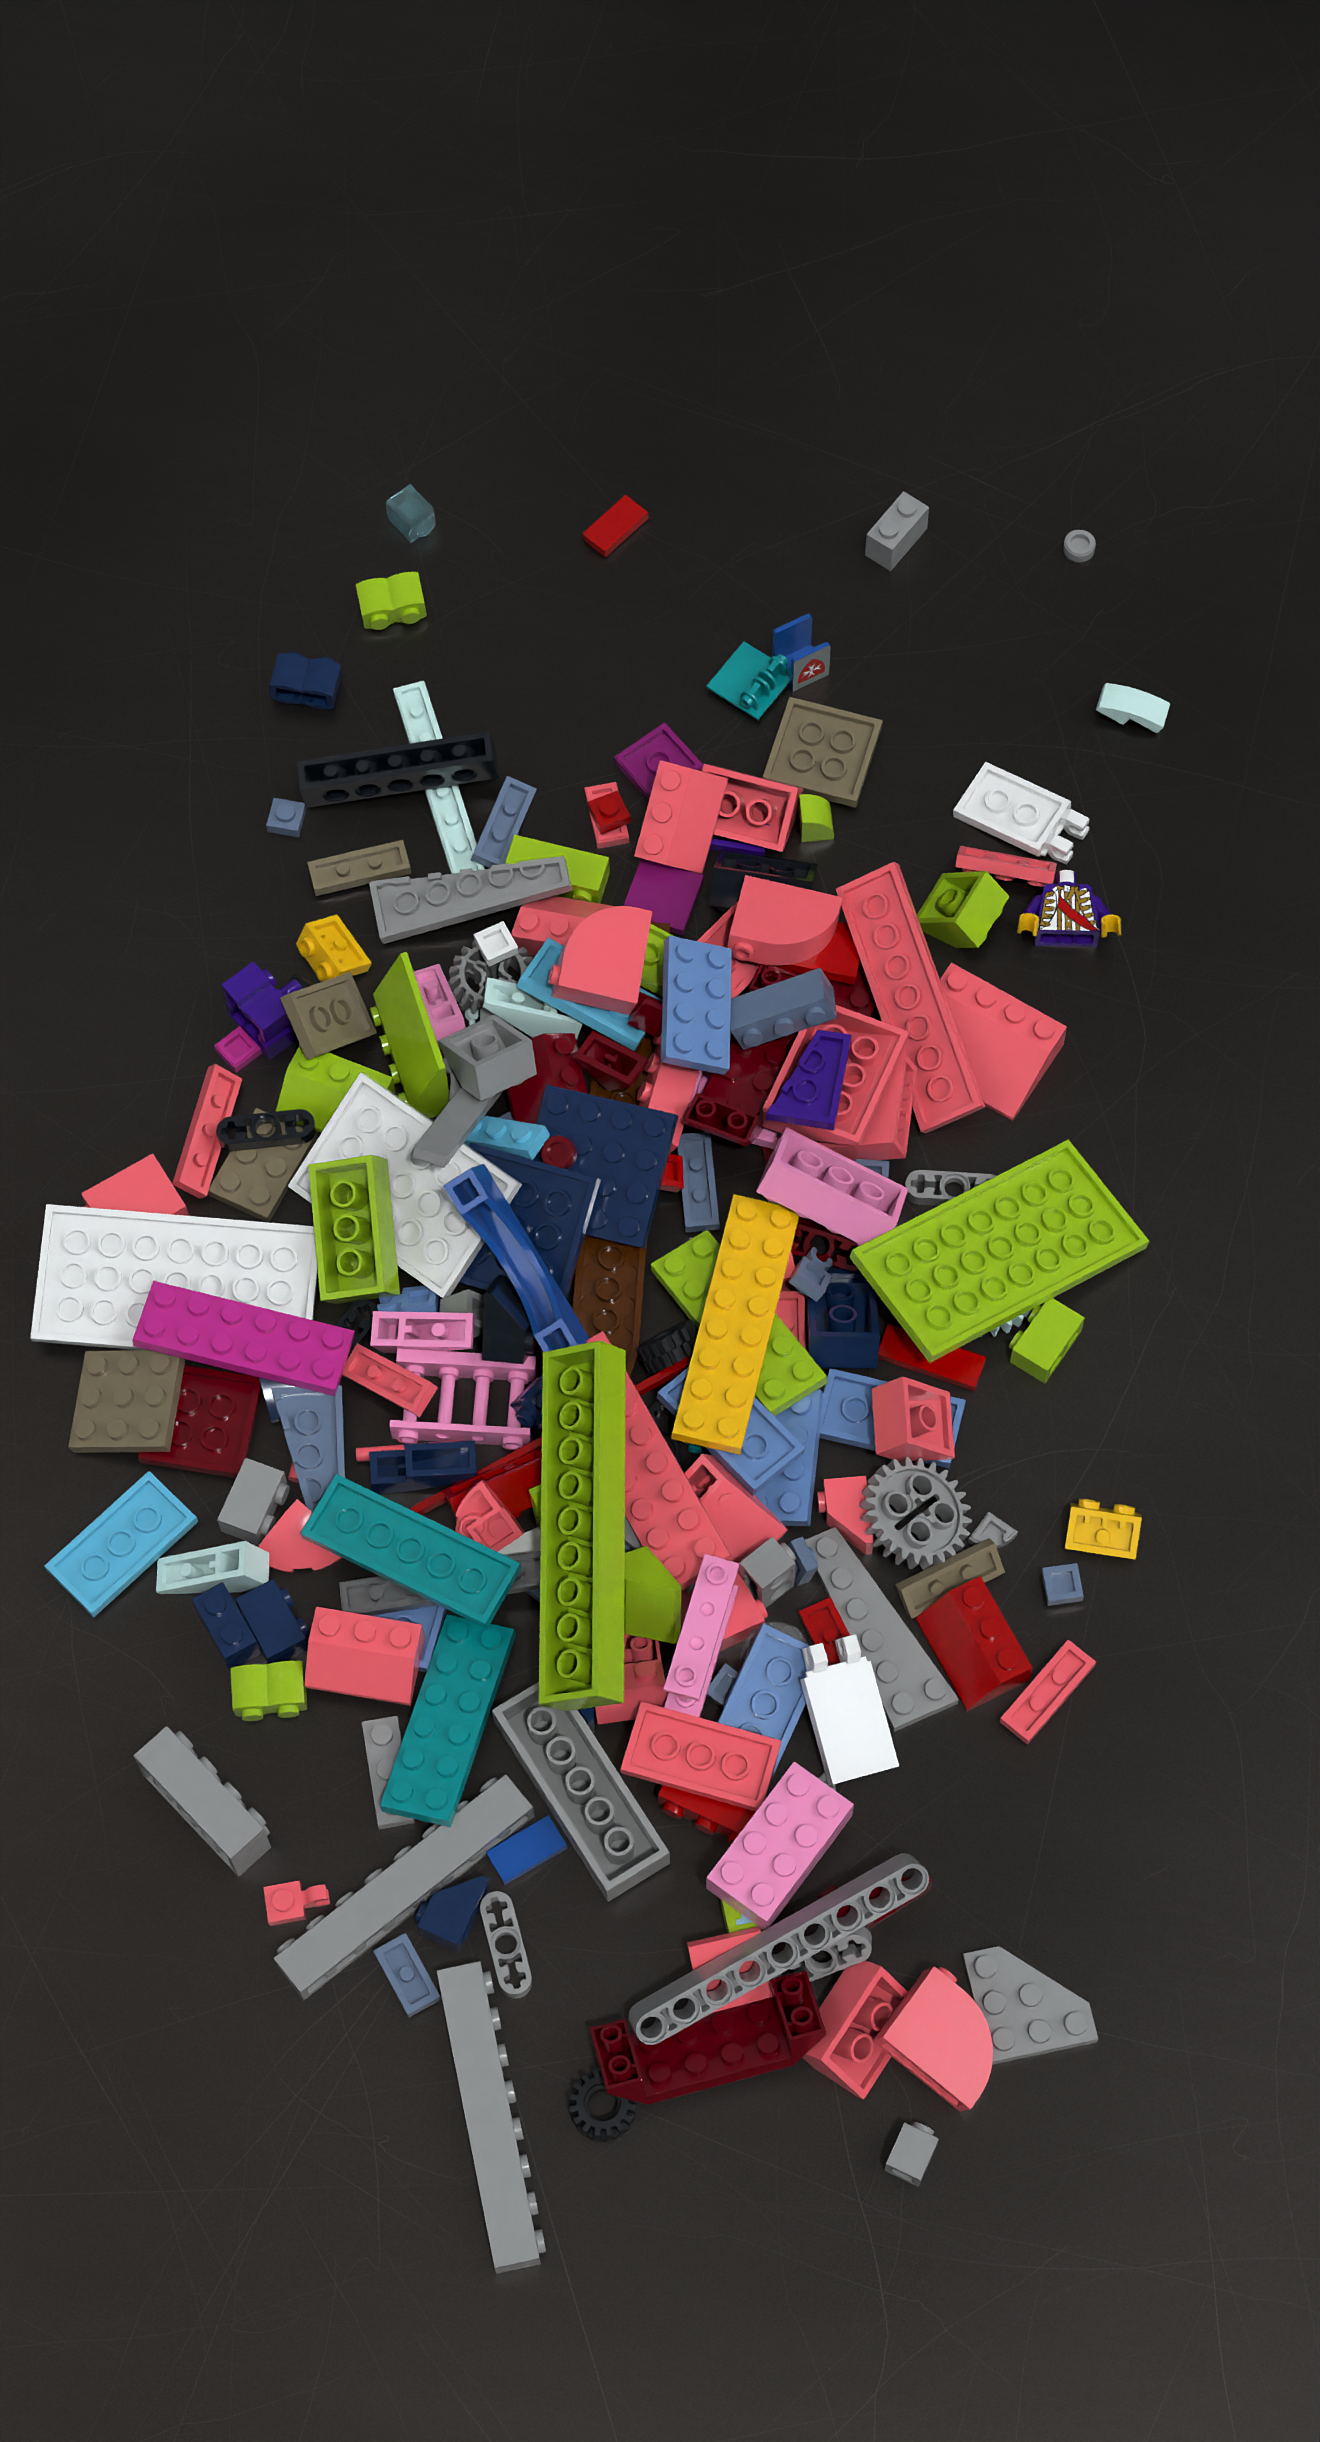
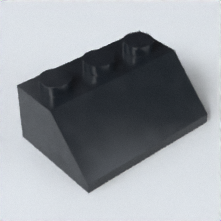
[709,850,818,912]

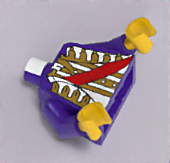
[1017,870,1121,947]

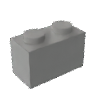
[865,491,929,571]
[217,1458,290,1545]

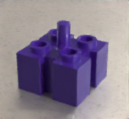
[221,962,302,1060]

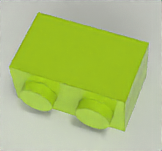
[1009,1298,1085,1384]

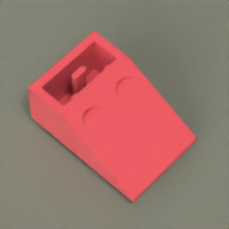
[685,1454,788,1574]
[595,1633,667,1725]

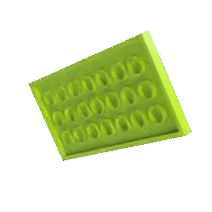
[849,1139,1150,1363]

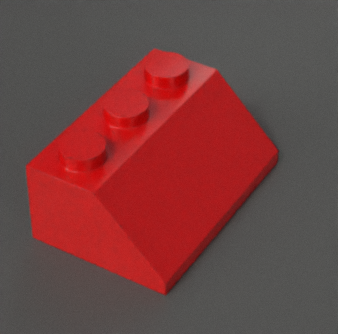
[915,1576,1033,1712]

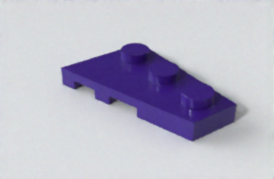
[766,1030,852,1130]

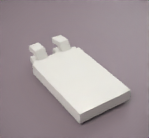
[953,762,1089,865]
[800,1634,899,1785]

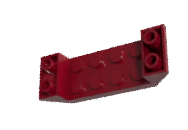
[683,964,799,1147]
[590,1970,826,2105]

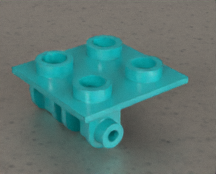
[706,641,791,720]

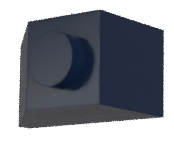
[415,1876,491,1953]

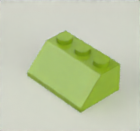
[276,1045,396,1133]

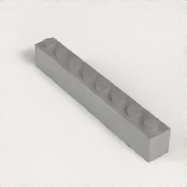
[274,1774,535,2000]
[437,1961,546,2274]

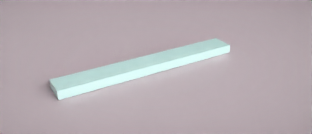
[393,681,485,874]

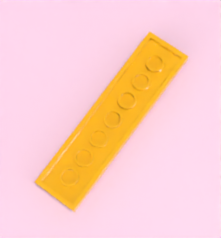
[671,1194,800,1455]

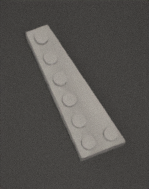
[369,856,573,944]
[805,1527,959,1732]

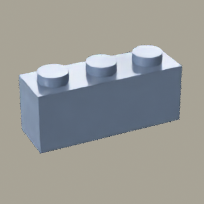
[730,968,837,1050]

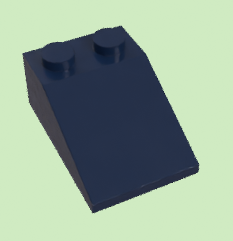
[805,1269,880,1369]

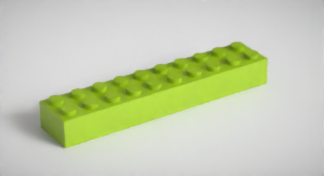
[539,1340,626,1711]

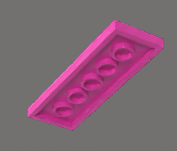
[133,1281,354,1396]

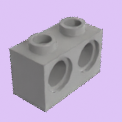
[739,1537,796,1608]

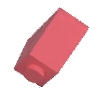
[817,1476,873,1555]

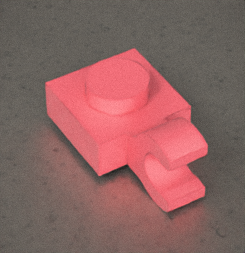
[263,1880,330,1926]

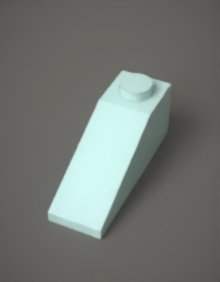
[483,977,583,1040]
[156,1541,270,1594]

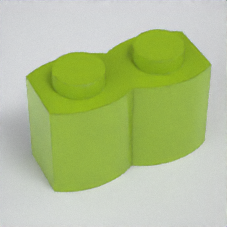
[356,572,427,630]
[230,1661,307,1721]

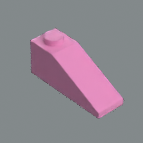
[414,964,466,1057]
[370,1311,475,1353]

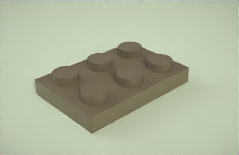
[280,972,377,1060]
[208,1108,317,1223]

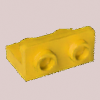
[296,914,372,982]
[1065,1499,1142,1560]

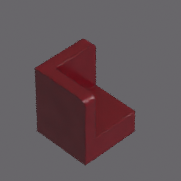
[628,992,663,1037]

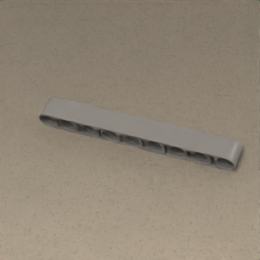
[628,1853,929,2045]

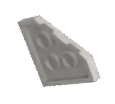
[962,1946,1098,2065]

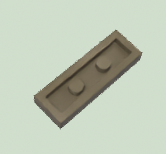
[307,840,411,896]
[895,1538,1005,1619]

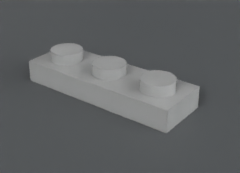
[362,1716,415,1829]

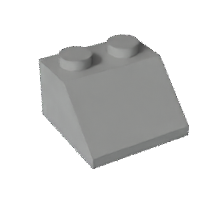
[438,1014,537,1101]

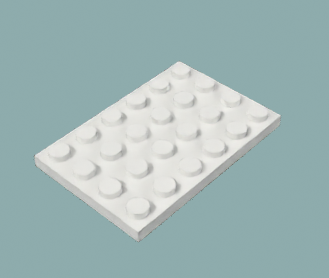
[288,1072,522,1298]

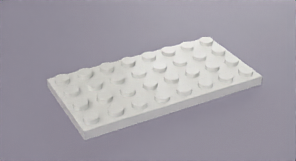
[30,1204,318,1350]

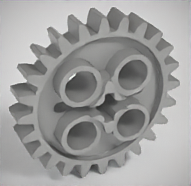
[860,1457,972,1570]

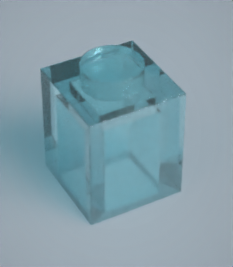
[386,484,436,543]

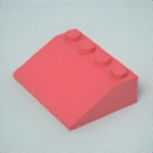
[940,962,1067,1121]
[763,1005,909,1146]

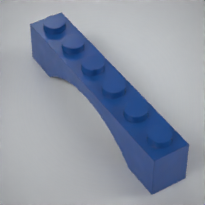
[443,1164,590,1352]

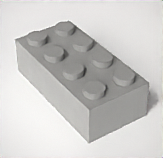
[133,1726,271,1877]

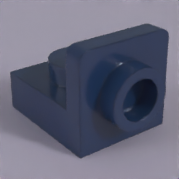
[510,1376,543,1430]

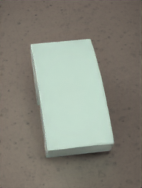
[1096,683,1170,733]

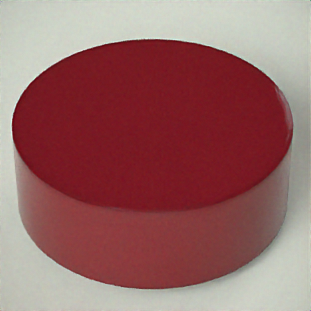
[541,1135,577,1169]

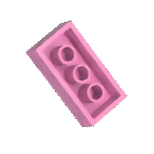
[756,1127,908,1246]
[706,1762,854,1930]

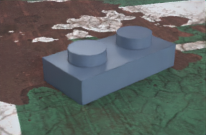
[373,1933,441,2018]

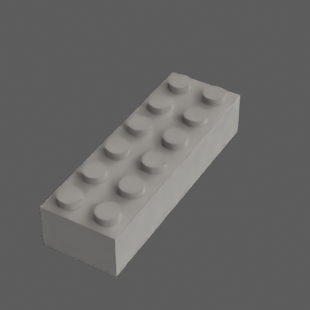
[492,1682,670,1902]

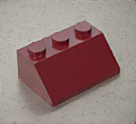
[506,1033,588,1124]

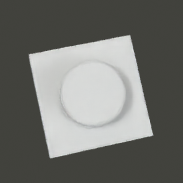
[473,921,519,967]

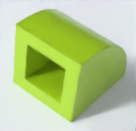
[798,794,834,842]

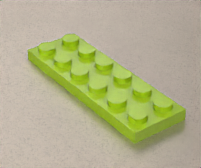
[651,1230,827,1417]

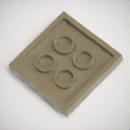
[762,697,883,808]
[68,1350,185,1453]

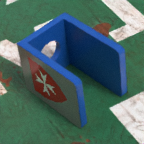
[772,613,831,692]

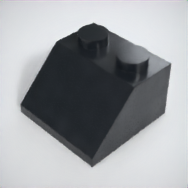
[482,1275,538,1364]

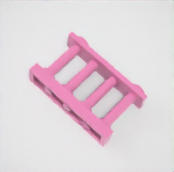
[390,1348,538,1450]
[663,1554,740,1718]

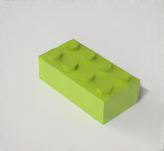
[308,1155,400,1304]

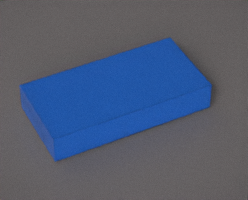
[486,1815,567,1886]

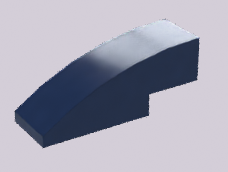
[369,1441,477,1494]

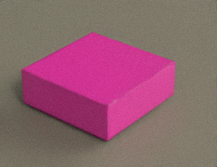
[214,1026,262,1073]

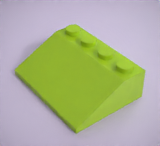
[370,952,450,1118]

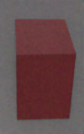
[574,1031,649,1091]

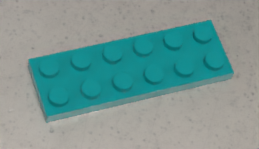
[300,1474,522,1629]
[380,1615,516,1827]

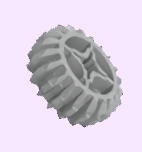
[448,941,533,1015]

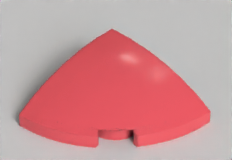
[455,1480,524,1552]
[258,1499,342,1573]

